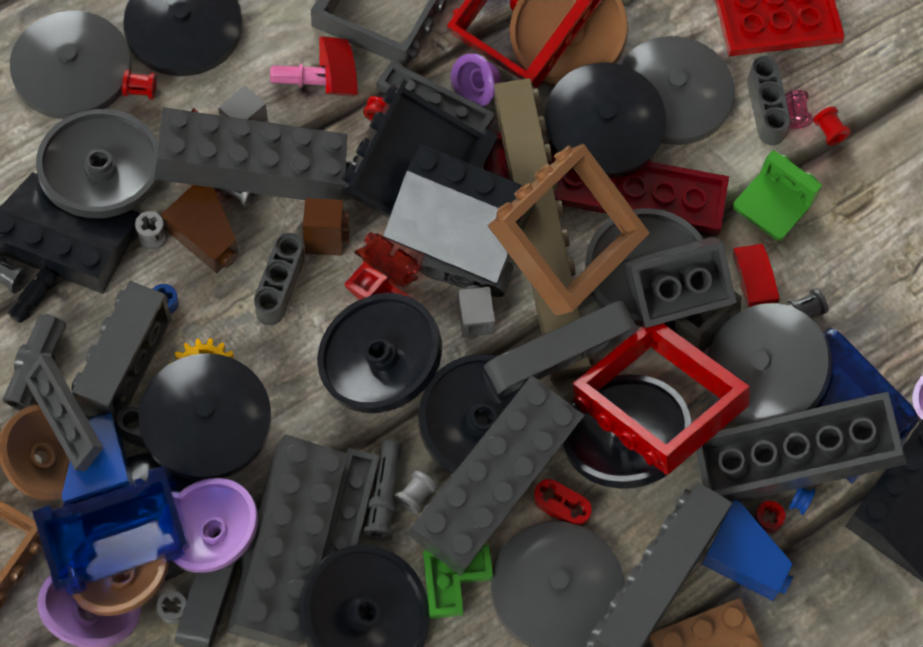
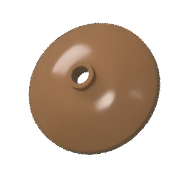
[0,404,70,501]
[68,524,168,616]

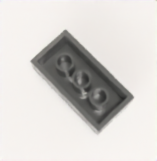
[71,281,172,425]

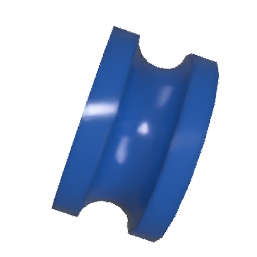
[152,284,179,314]
[789,487,816,516]

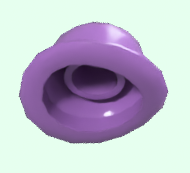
[450,54,501,107]

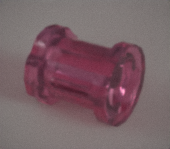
[785,90,813,129]

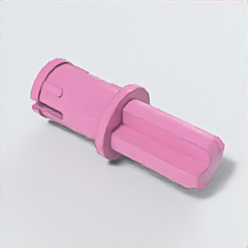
[270,64,326,87]

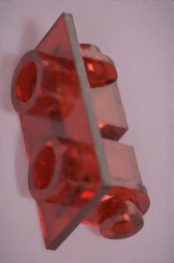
[354,232,421,288]

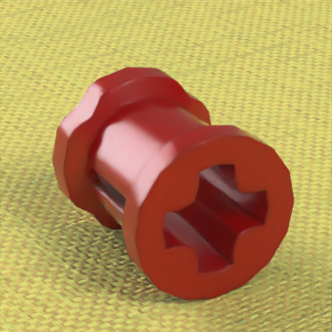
[122,70,157,100]
[813,106,851,146]

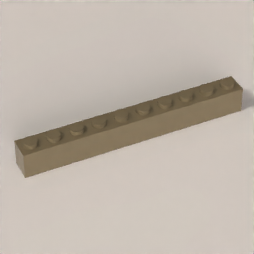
[494,78,594,381]

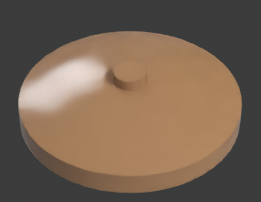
[510,0,628,87]

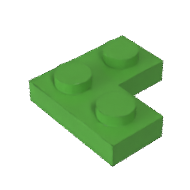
[423,545,493,619]

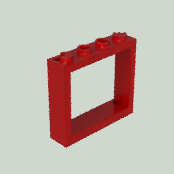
[447,0,602,89]
[572,323,749,476]

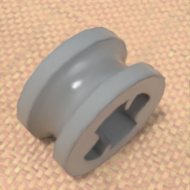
[156,591,186,624]

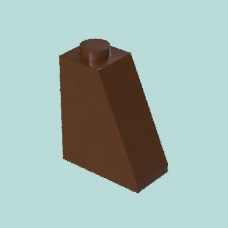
[161,185,238,274]

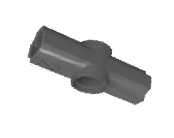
[3,314,66,410]

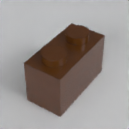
[303,198,350,256]

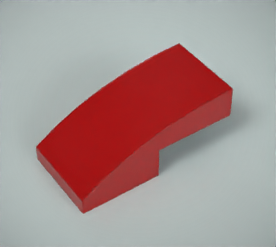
[319,36,358,97]
[732,243,780,307]
[344,262,412,300]

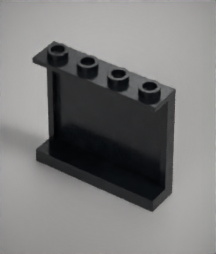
[341,79,498,219]

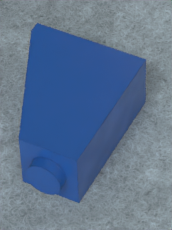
[62,413,136,515]
[702,499,793,601]

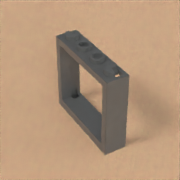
[310,0,447,67]

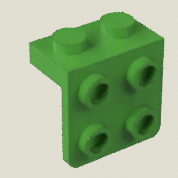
[733,150,822,241]

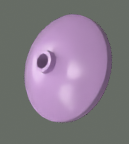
[160,478,258,573]
[37,566,141,647]

